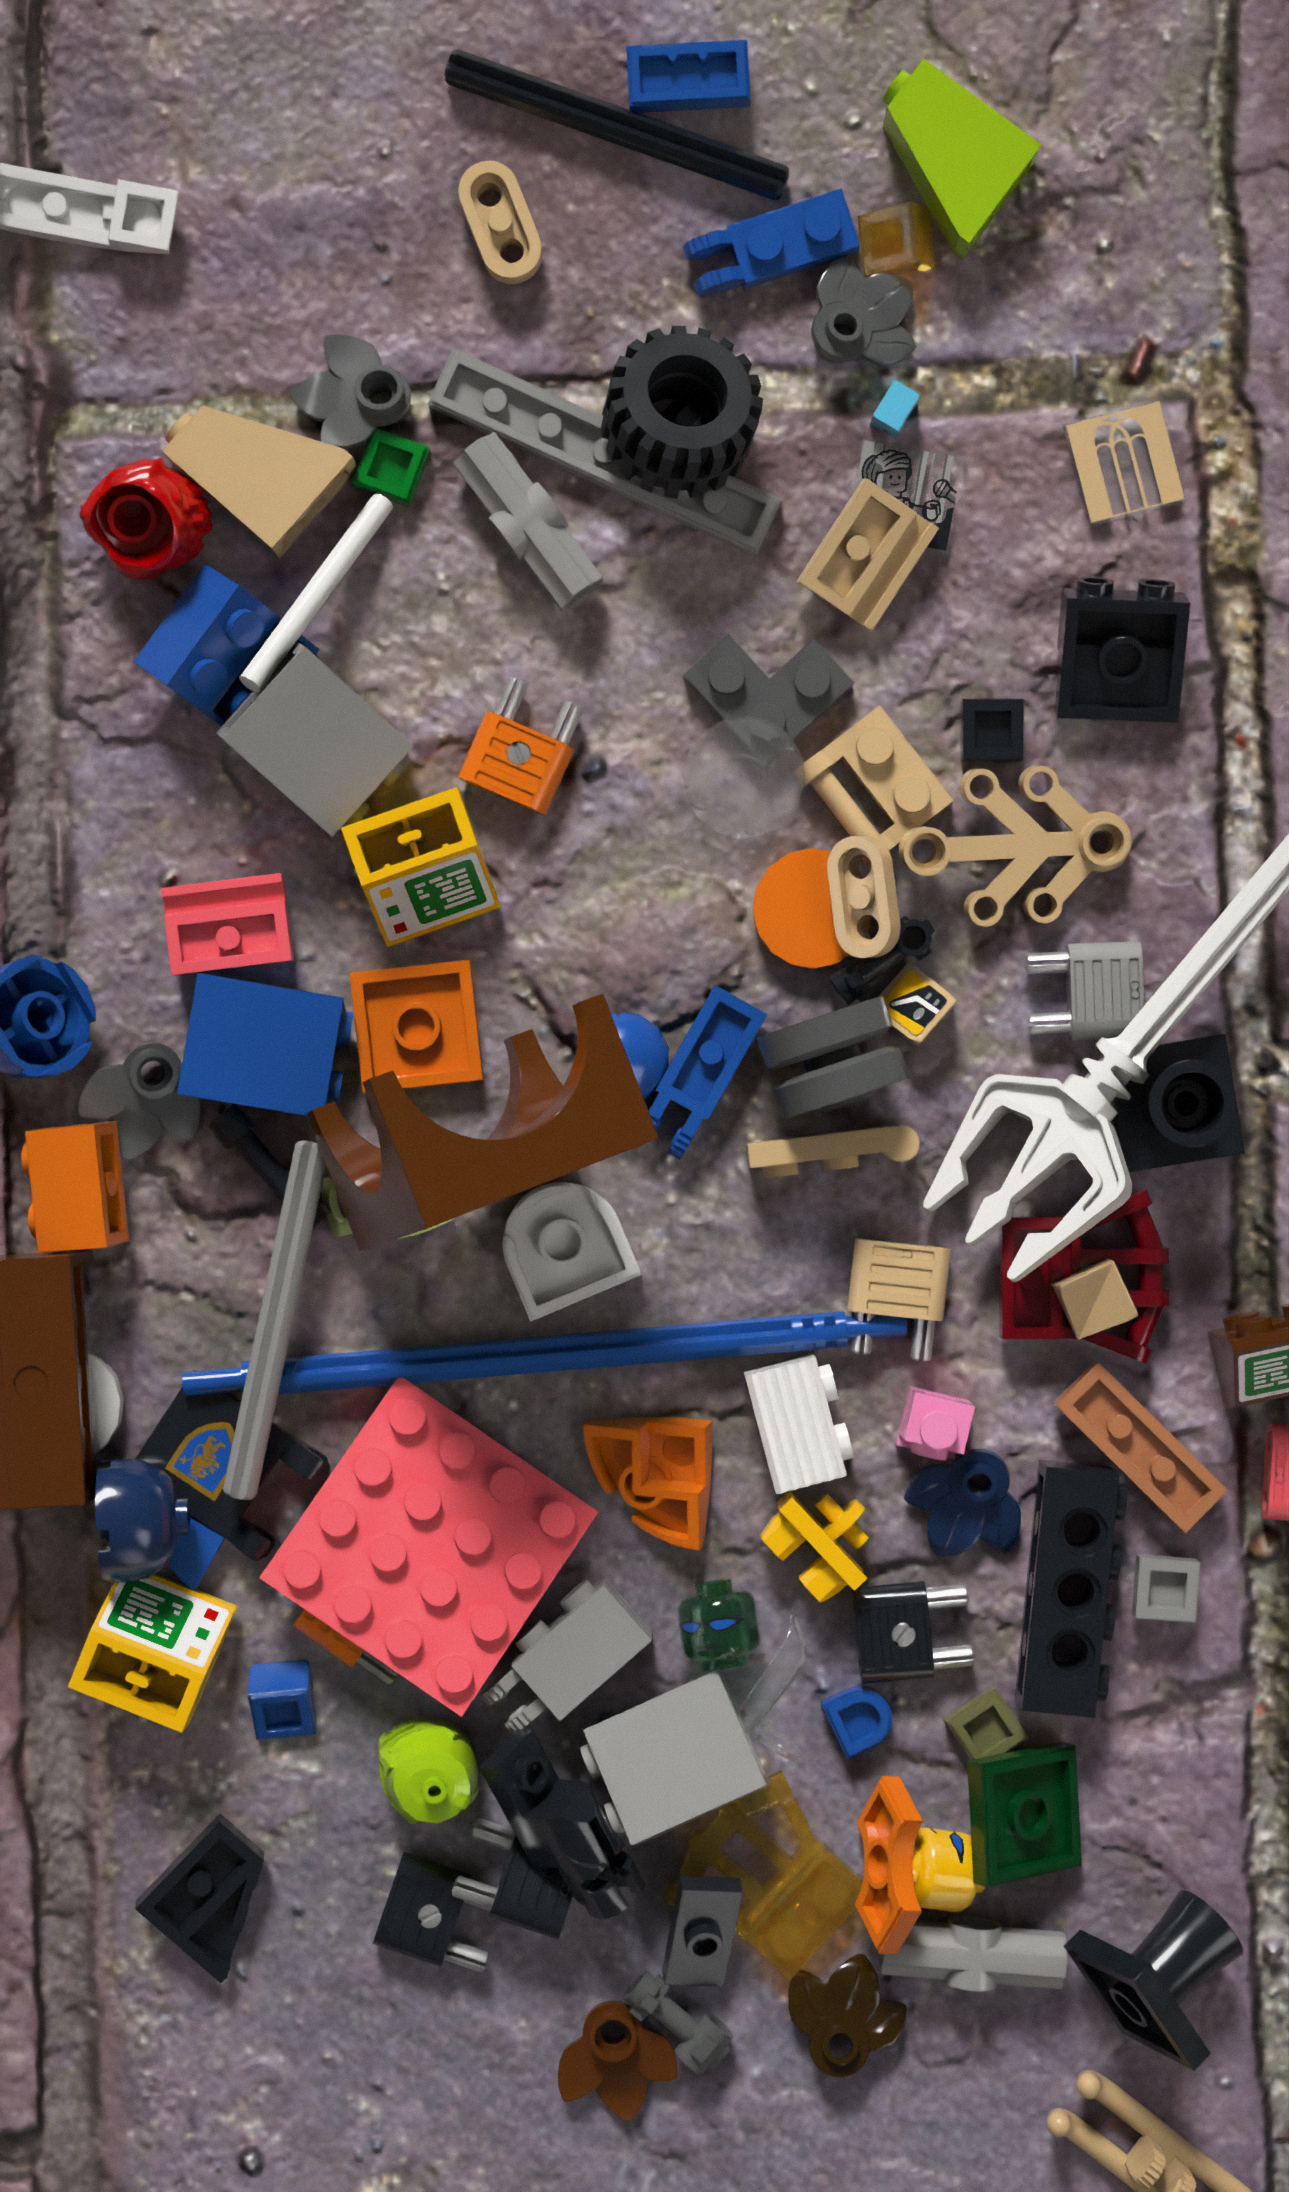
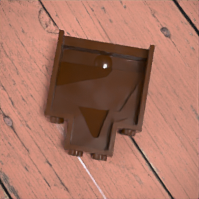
[0,1249,96,1510]

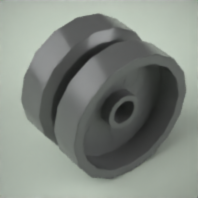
[756,996,910,1119]

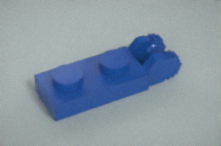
[682,188,860,297]
[649,985,768,1160]

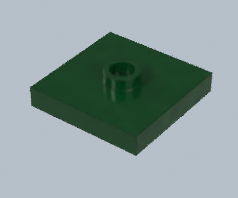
[967,1742,1082,1887]

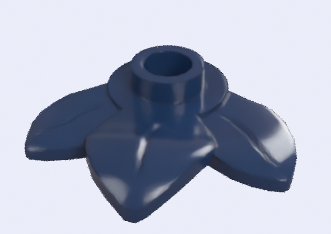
[904,1449,1021,1557]

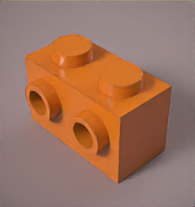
[21,1121,129,1253]

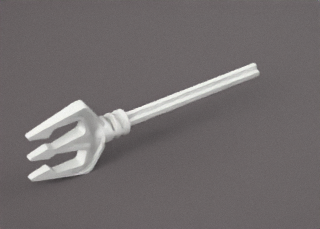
[923,834,1289,1282]

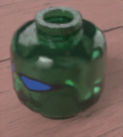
[677,1579,761,1671]

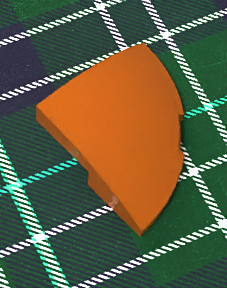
[583,1417,713,1551]

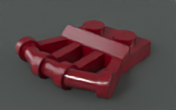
[999,1189,1169,1364]

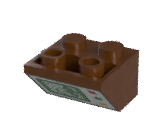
[1208,1303,1289,1408]

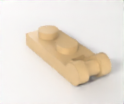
[745,1125,920,1178]

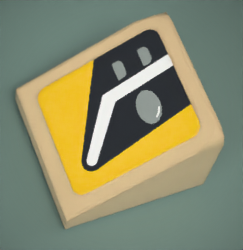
[878,962,957,1047]

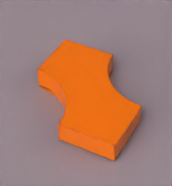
[855,1776,923,1954]

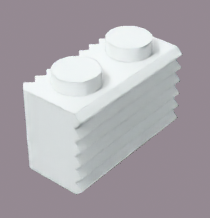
[744,1353,854,1494]

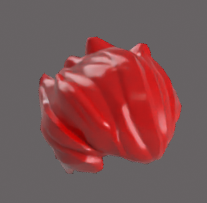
[79,458,213,580]

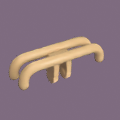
[1046,2070,1252,2192]

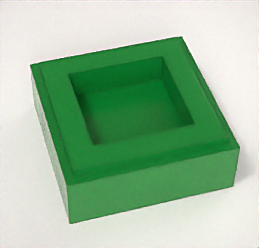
[352,428,431,508]

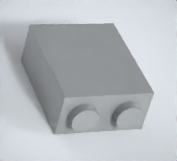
[216,642,414,837]
[580,1670,771,1846]

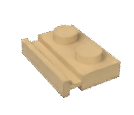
[796,478,939,631]

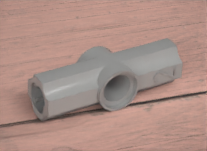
[453,432,603,611]
[879,1915,1067,1992]

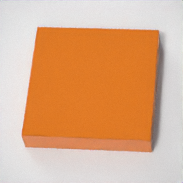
[349,960,484,1093]

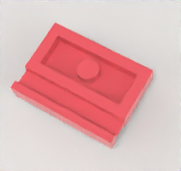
[160,873,295,976]

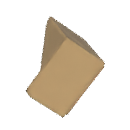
[1052,1258,1139,1340]

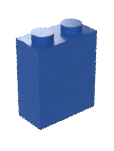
[177,973,353,1116]

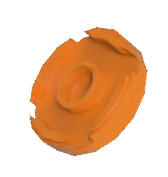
[752,848,872,969]

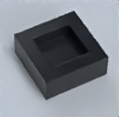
[960,699,1024,762]

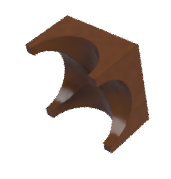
[307,993,659,1251]

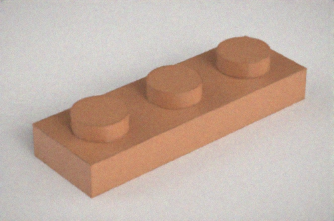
[1053,1360,1228,1533]

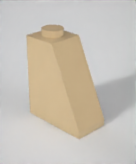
[162,405,358,559]

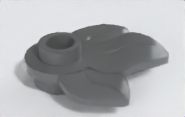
[811,255,917,366]
[290,334,411,448]
[78,1042,201,1160]

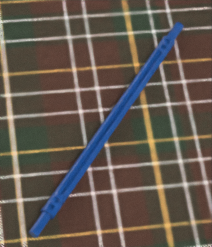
[182,1311,907,1396]

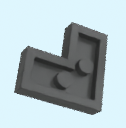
[683,634,854,766]

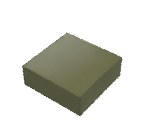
[944,1684,1030,1760]

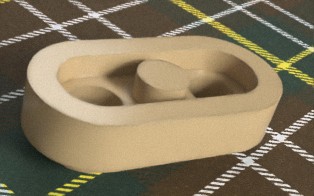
[458,161,542,284]
[827,836,901,958]

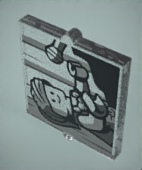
[847,437,966,556]

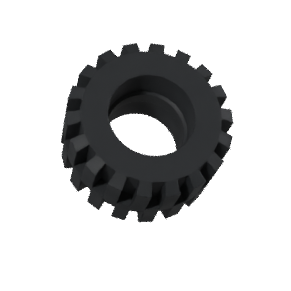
[601,326,763,499]

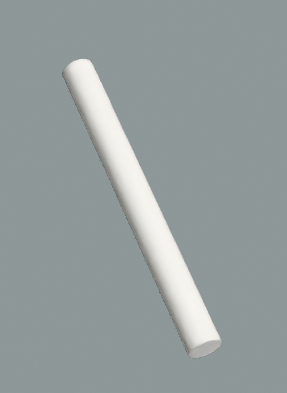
[239,493,393,692]

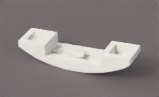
[0,163,179,254]

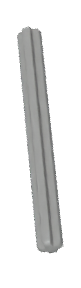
[223,1140,326,1500]

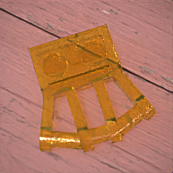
[663,1770,863,1980]

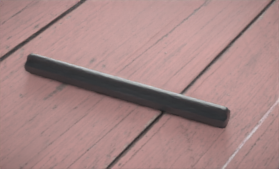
[444,49,789,201]

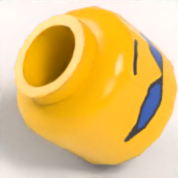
[913,1827,985,1912]

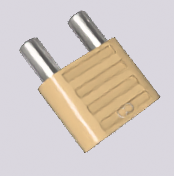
[847,1238,951,1362]

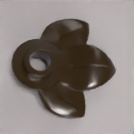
[788,1954,907,2077]

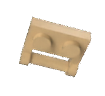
[794,705,954,868]

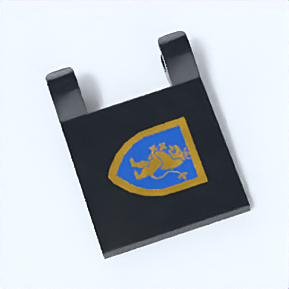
[135,1370,328,1561]

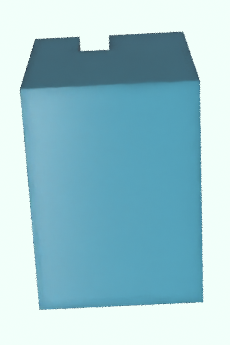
[870,379,920,439]

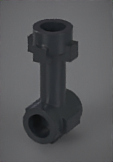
[827,916,935,1006]

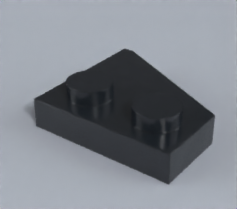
[135,1814,264,1983]

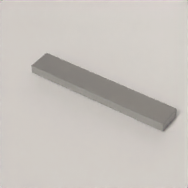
[428,348,782,557]

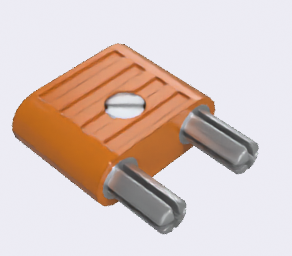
[457,677,583,816]

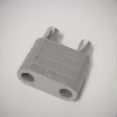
[1025,941,1145,1040]

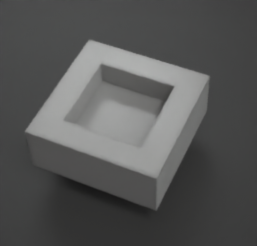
[1132,1554,1200,1623]

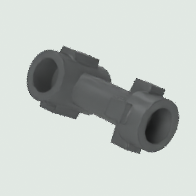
[623,1970,733,2075]

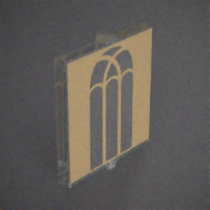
[1063,399,1187,528]

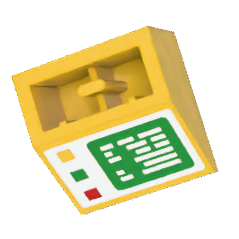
[341,787,502,948]
[68,1573,238,1733]

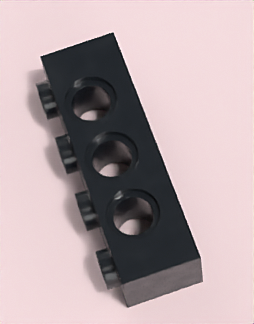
[1015,1460,1128,1718]

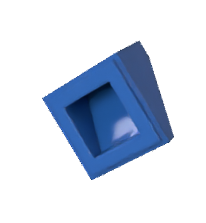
[247,1660,317,1740]

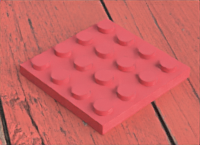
[259,1377,598,1717]

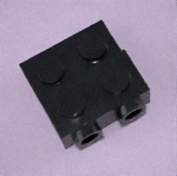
[1055,577,1191,723]

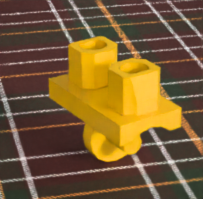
[760,1491,869,1603]

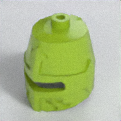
[378,1715,480,1825]

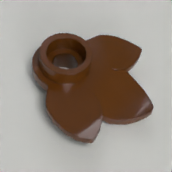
[558,2000,677,2122]

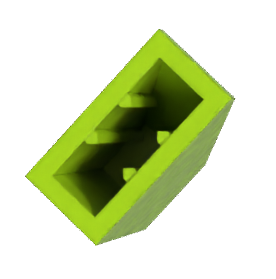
[882,58,1042,260]

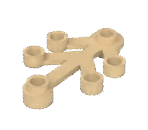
[898,766,1132,927]

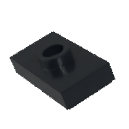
[662,1875,743,1987]

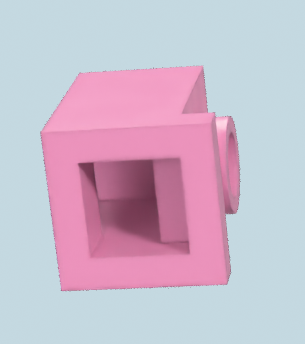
[895,1386,975,1461]

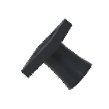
[1111,1034,1245,1172]
[1064,1890,1243,2071]

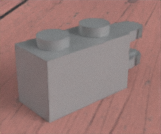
[480,1576,652,1734]

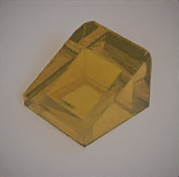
[857,201,937,277]

